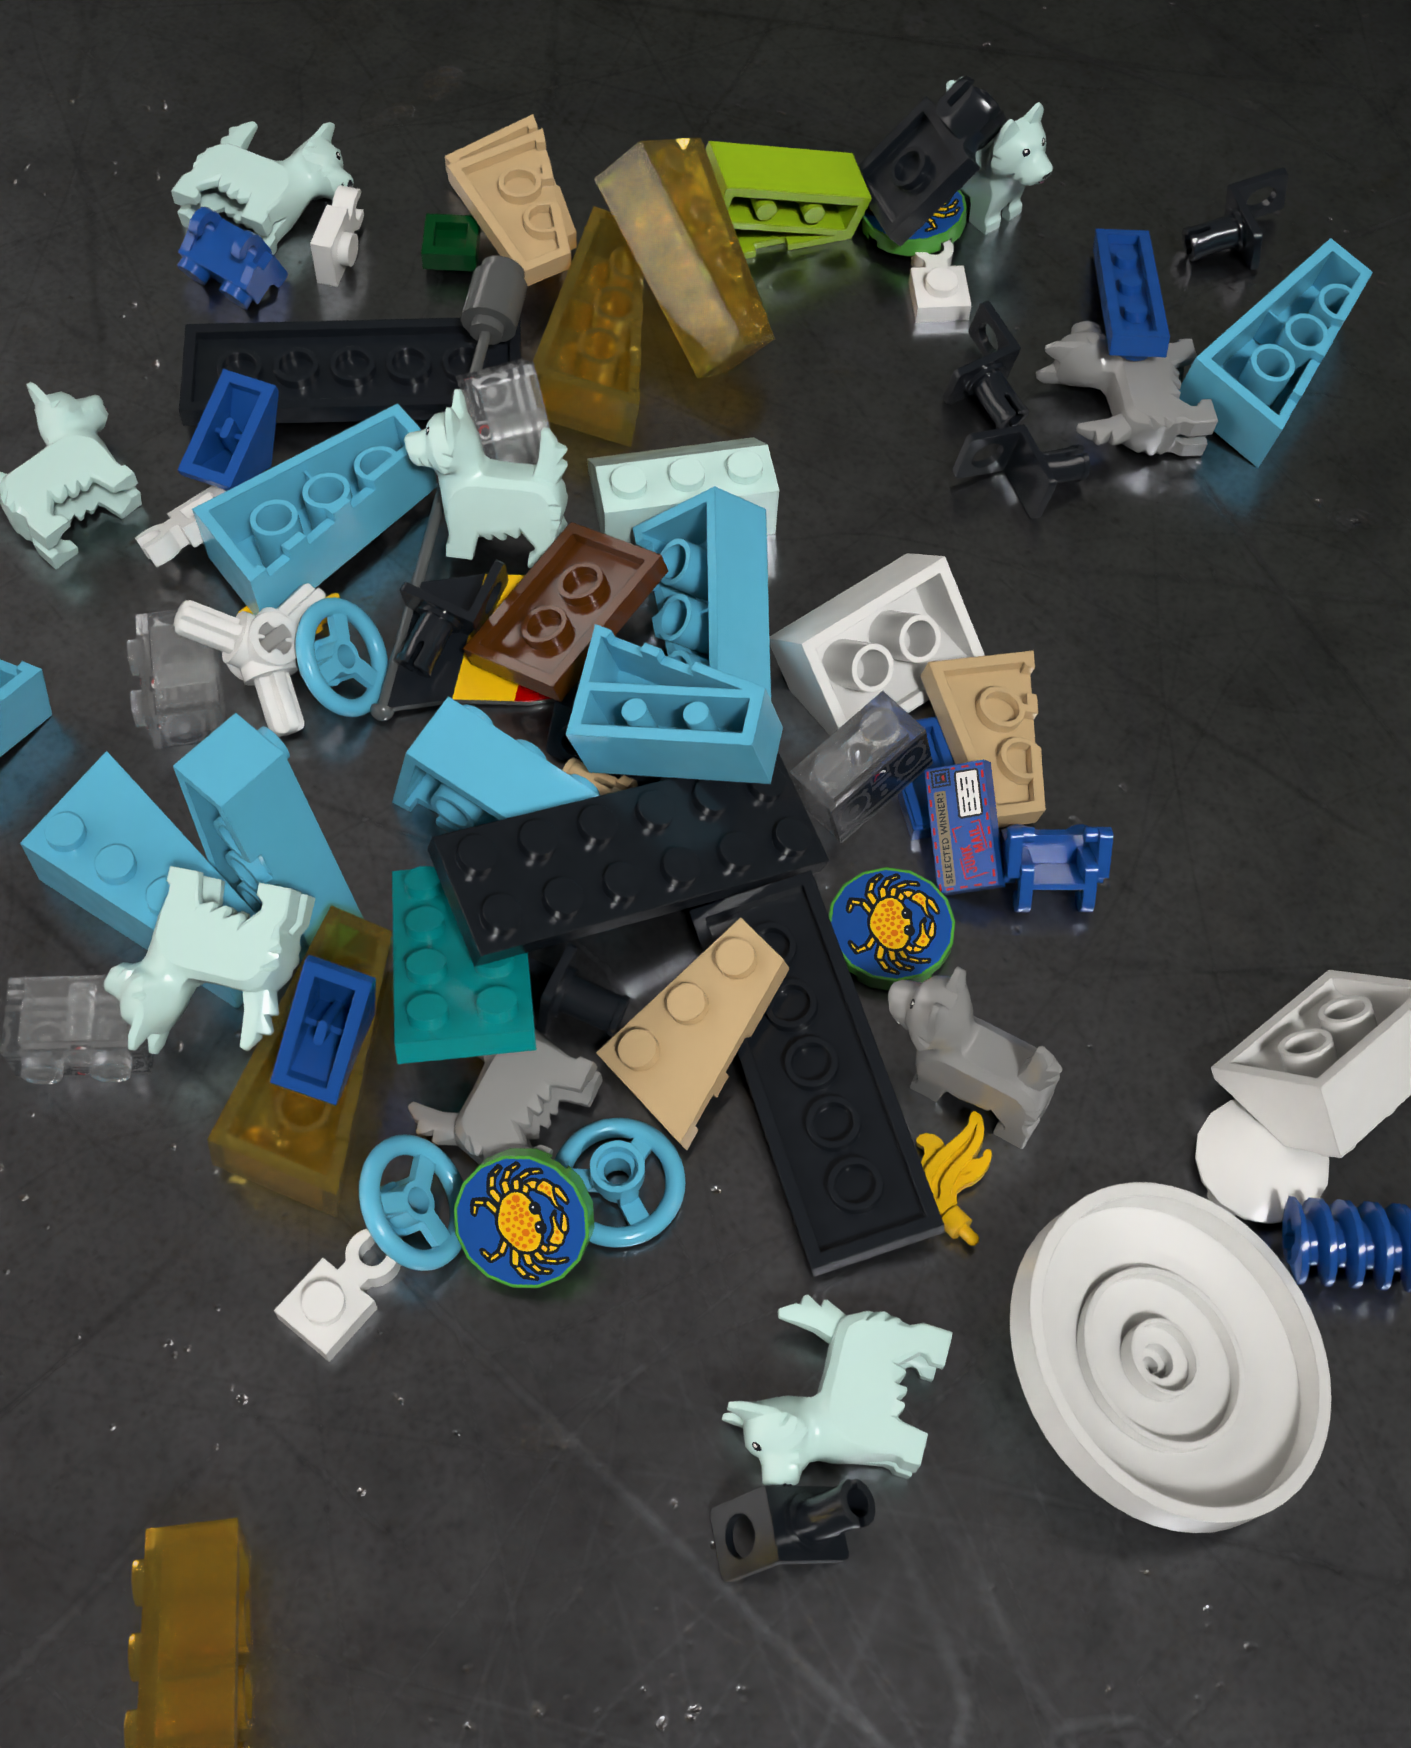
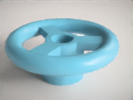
[295,598,389,717]
[555,1117,686,1248]
[359,1134,463,1271]

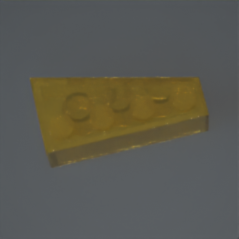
[594,138,775,379]
[528,206,646,447]
[207,905,393,1218]
[124,1517,255,1748]

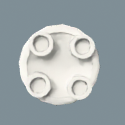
[1195,1099,1329,1224]

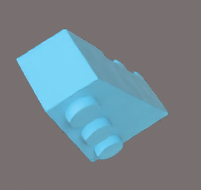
[566,624,783,784]

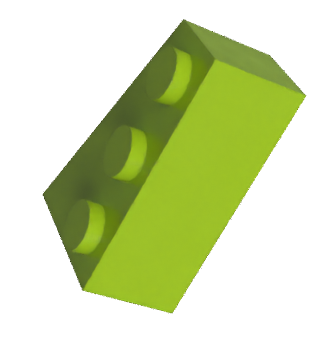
[674,141,872,269]

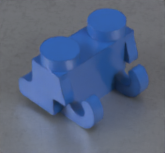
[177,206,288,309]
[1000,824,1113,913]

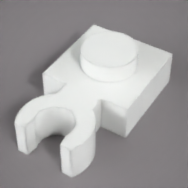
[310,185,364,287]
[908,239,972,323]
[135,486,226,567]
[274,1229,401,1362]

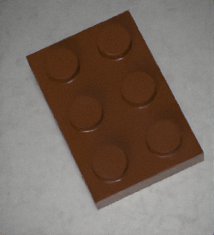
[463,522,668,702]

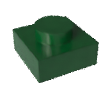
[421,213,481,271]

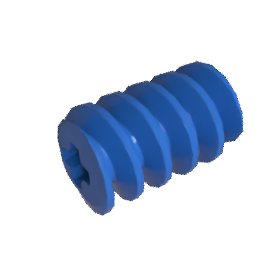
[1282,1196,1411,1292]

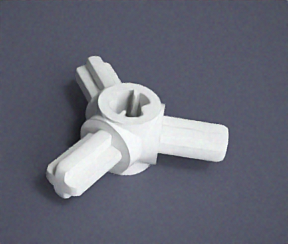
[173,583,326,737]

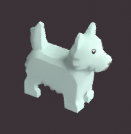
[946,76,1053,235]
[171,121,354,255]
[0,382,142,569]
[404,389,568,568]
[104,866,316,1054]
[722,1295,953,1486]

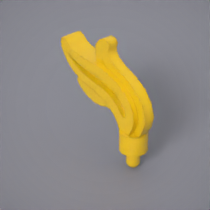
[916,1111,992,1246]

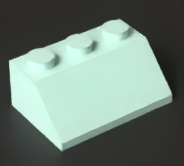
[587,437,779,549]

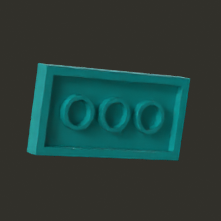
[392,866,537,1064]

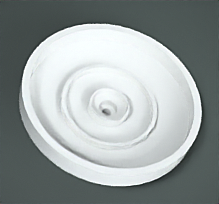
[1010,1182,1332,1533]

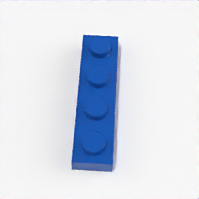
[1093,229,1170,361]

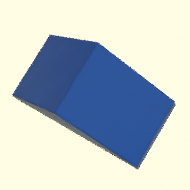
[177,369,279,491]
[270,955,376,1105]

